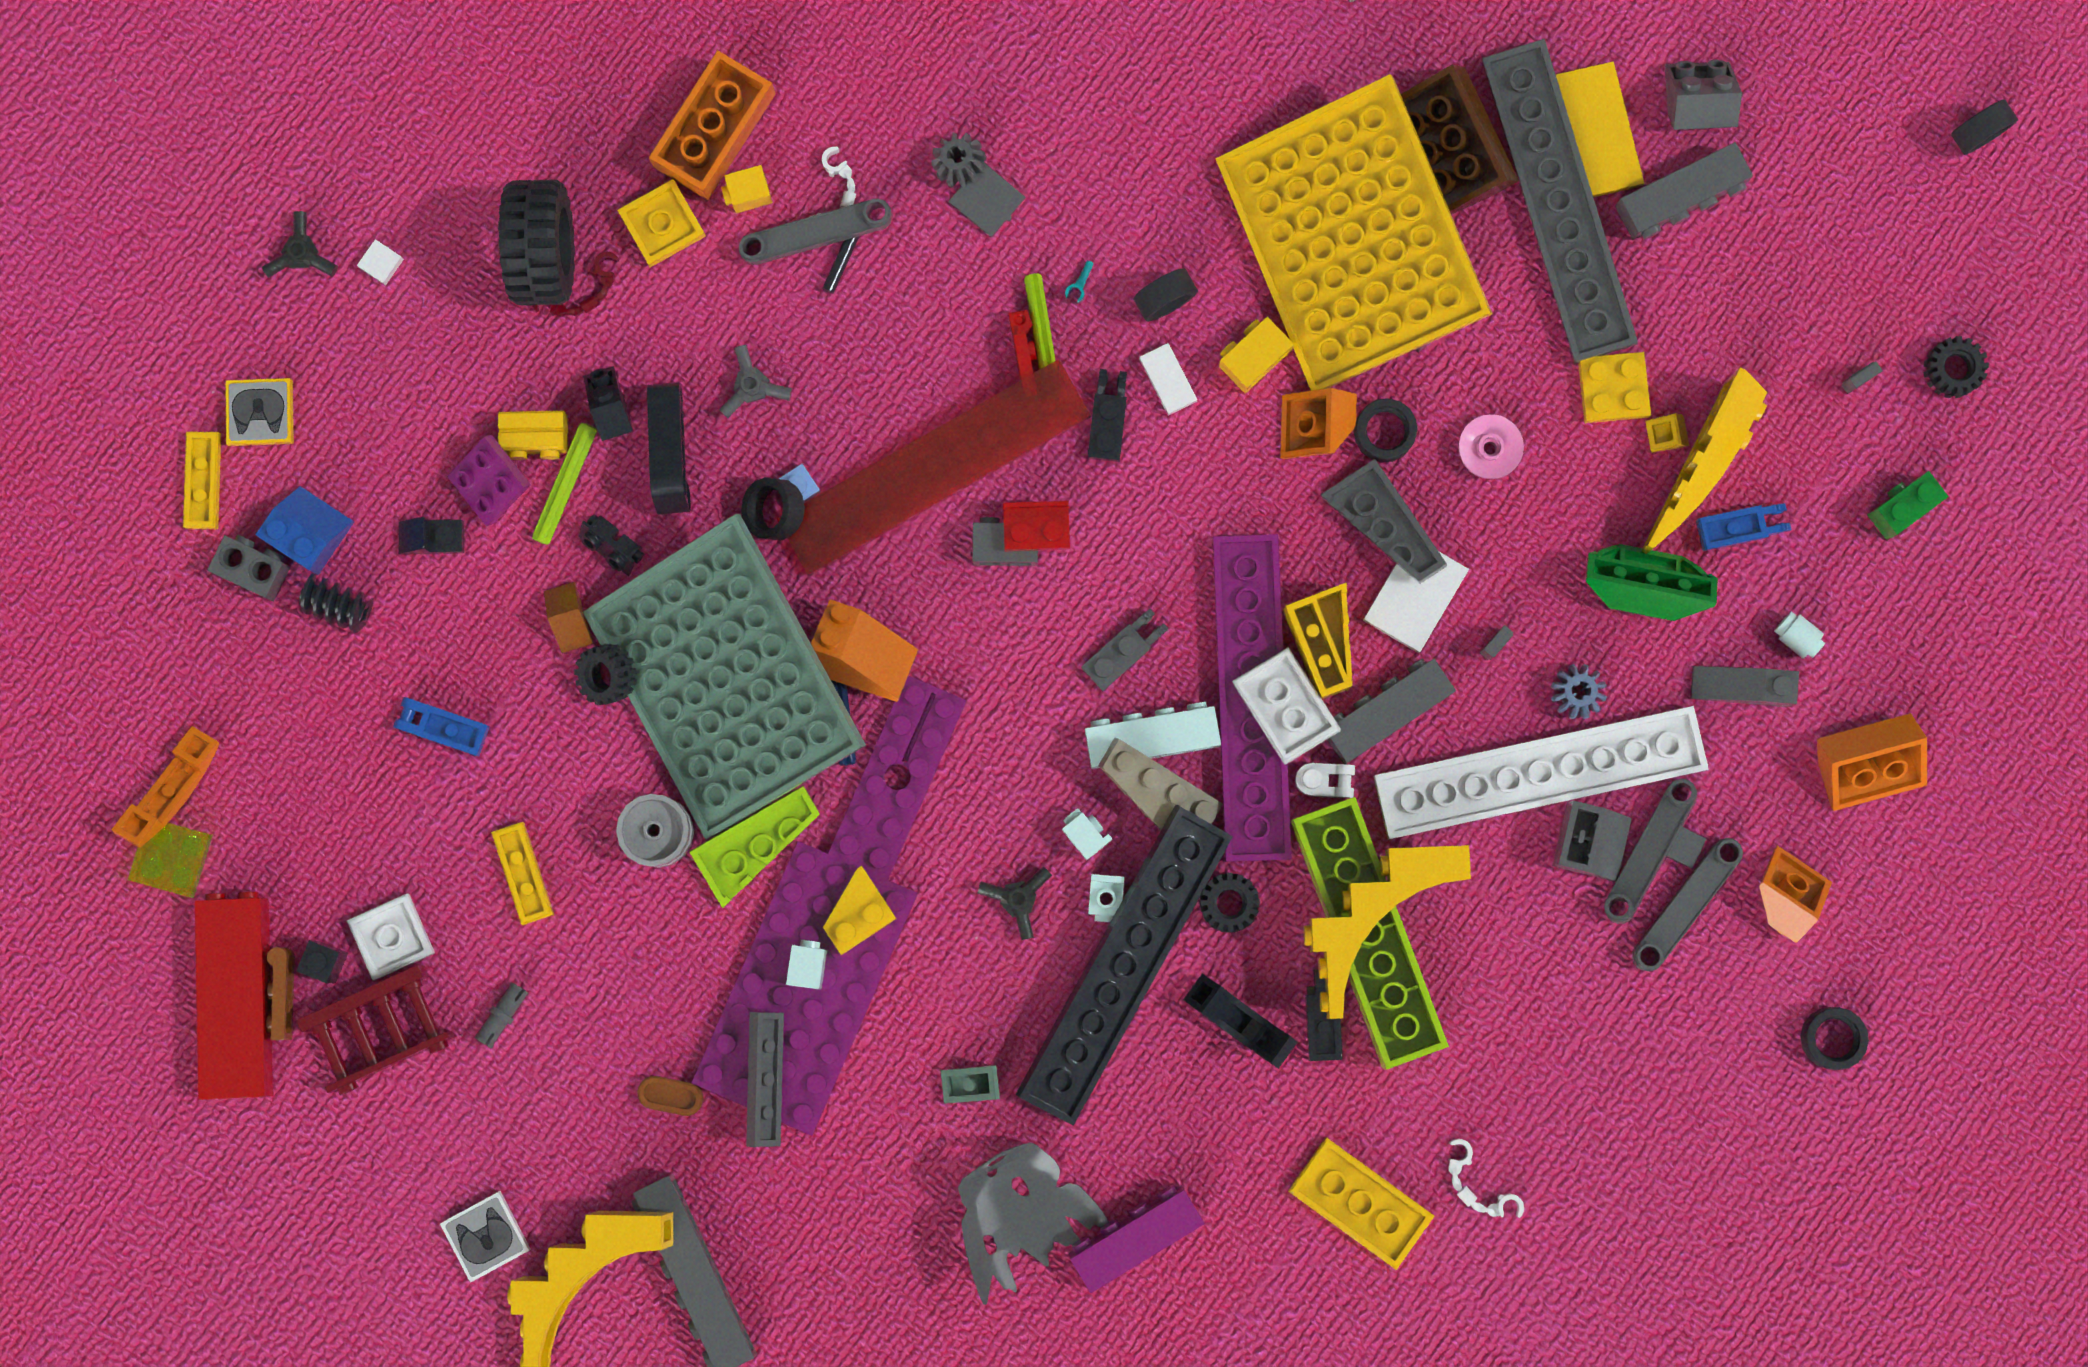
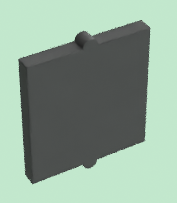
[949,162,1026,238]

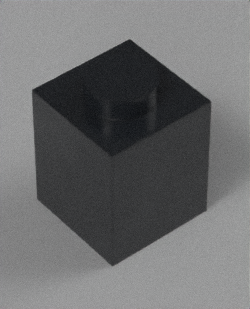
[296,940,348,983]

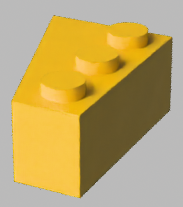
[1283,582,1352,699]

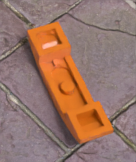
[111,726,219,848]

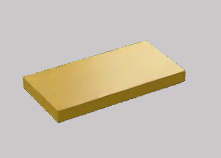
[1556,61,1644,198]
[1288,1137,1434,1270]

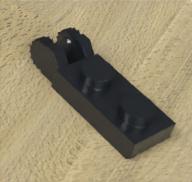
[1088,369,1127,462]

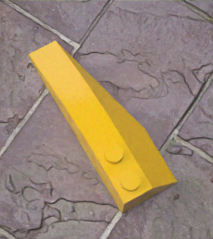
[1641,367,1767,554]

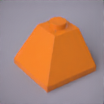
[1280,388,1357,459]
[1759,845,1832,943]

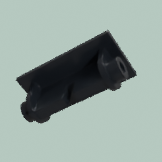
[578,514,645,576]

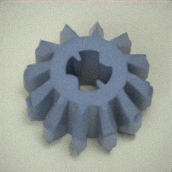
[1551,664,1607,719]

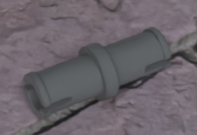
[474,982,529,1049]

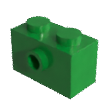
[1867,471,1949,540]

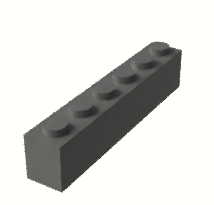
[632,1174,757,1367]

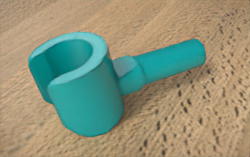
[1065,260,1094,304]

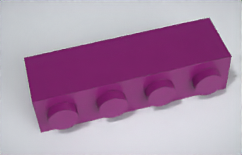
[1068,1185,1205,1293]

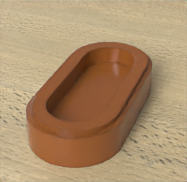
[637,1076,704,1116]

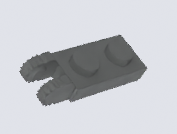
[1081,609,1168,692]

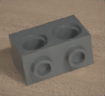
[207,534,291,602]

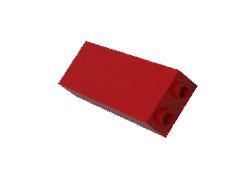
[195,892,273,1100]

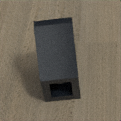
[583,366,633,441]

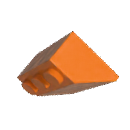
[1817,713,1927,811]

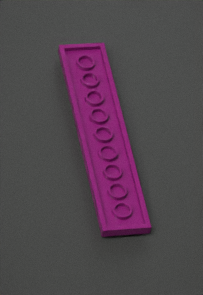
[1213,534,1292,862]

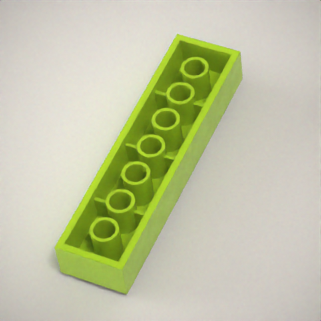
[1290,797,1449,1070]

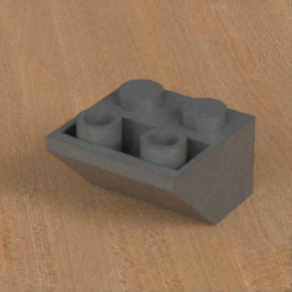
[1665,59,1742,130]
[1552,800,1632,882]

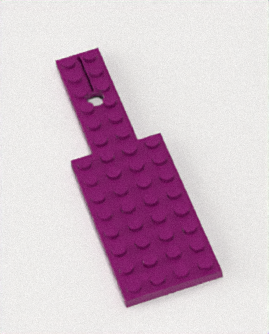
[692,675,967,1136]

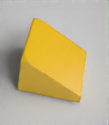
[1645,413,1689,453]

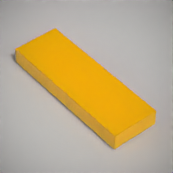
[183,432,221,529]
[491,822,554,925]

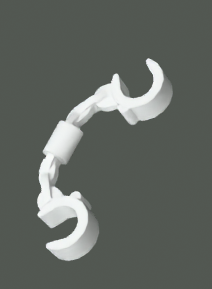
[810,147,856,217]
[1448,1138,1524,1218]

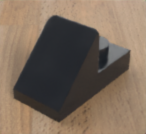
[399,517,464,555]

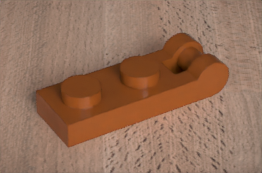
[266,947,295,1040]

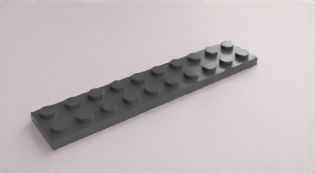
[1482,39,1638,363]

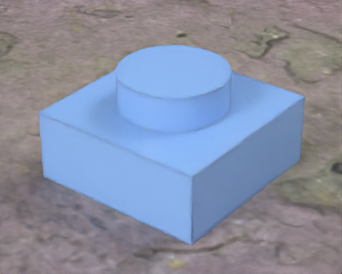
[779,464,821,503]

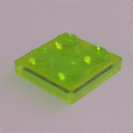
[128,822,213,898]

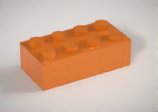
[649,50,776,200]

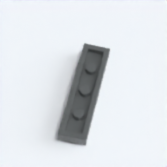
[746,1012,784,1147]

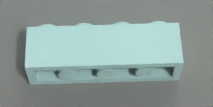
[1085,702,1221,769]

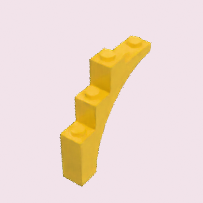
[1304,845,1471,1019]
[507,1211,673,1367]

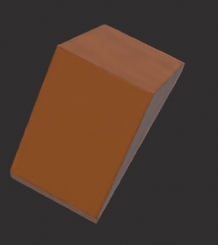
[544,582,594,653]

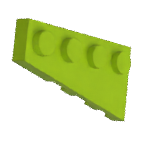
[690,785,820,908]

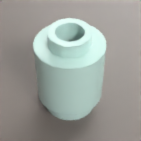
[1774,611,1825,659]

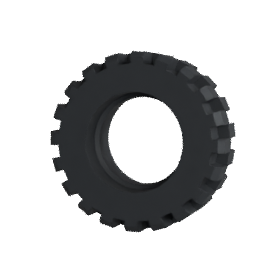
[498,179,575,305]

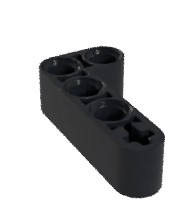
[647,382,691,515]

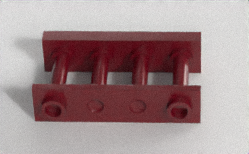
[296,965,455,1096]

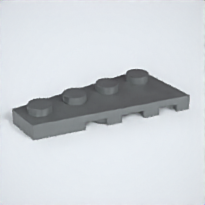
[1321,459,1447,584]

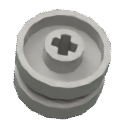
[616,794,694,868]

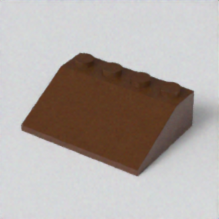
[1401,64,1519,215]

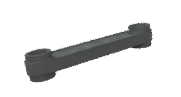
[739,199,893,265]
[1604,779,1698,924]
[1632,838,1743,971]

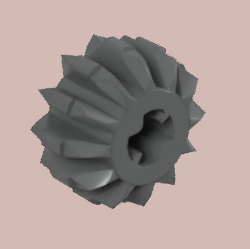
[931,132,986,189]

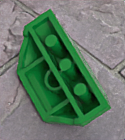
[1586,544,1718,621]

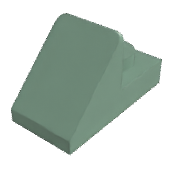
[941,1065,1000,1104]

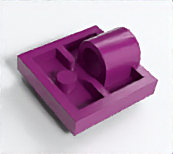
[447,435,531,526]

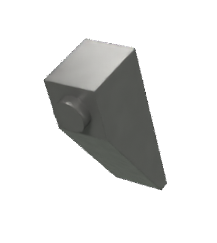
[1690,666,1799,707]

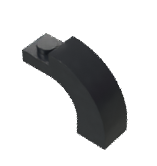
[1183,973,1298,1069]

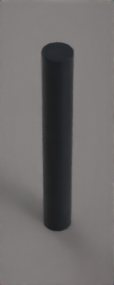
[822,236,860,294]

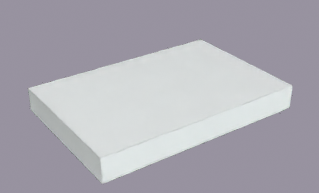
[1363,552,1469,653]
[1233,647,1341,765]

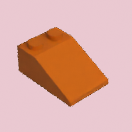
[811,599,918,702]

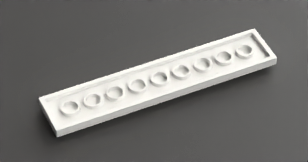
[1373,706,1709,840]

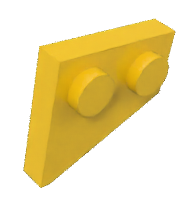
[823,866,897,955]

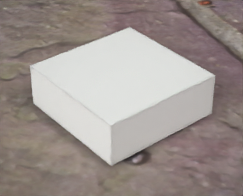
[357,239,404,285]

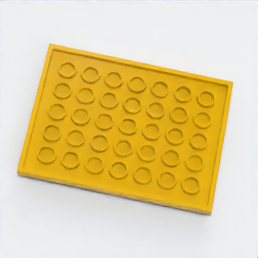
[1215,74,1492,391]

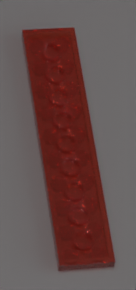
[777,359,1091,576]

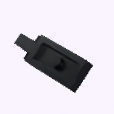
[1305,969,1342,1061]

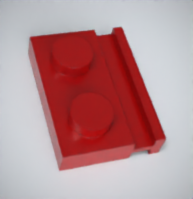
[1003,501,1070,552]

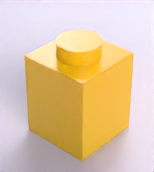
[721,165,773,213]

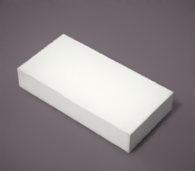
[1139,343,1197,416]

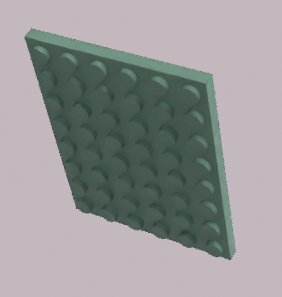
[583,514,866,840]

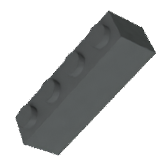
[1615,142,1753,240]
[1327,658,1456,764]

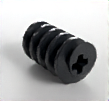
[299,573,374,633]

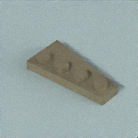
[1098,738,1223,832]

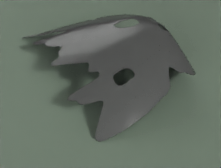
[958,1142,1109,1305]

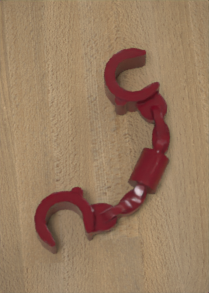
[533,252,619,317]

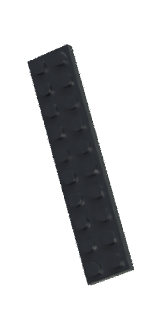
[1016,805,1233,1126]

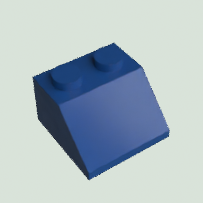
[255,486,354,575]

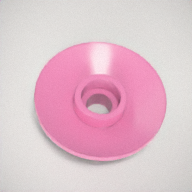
[1459,415,1524,479]

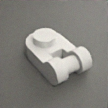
[1295,763,1355,798]

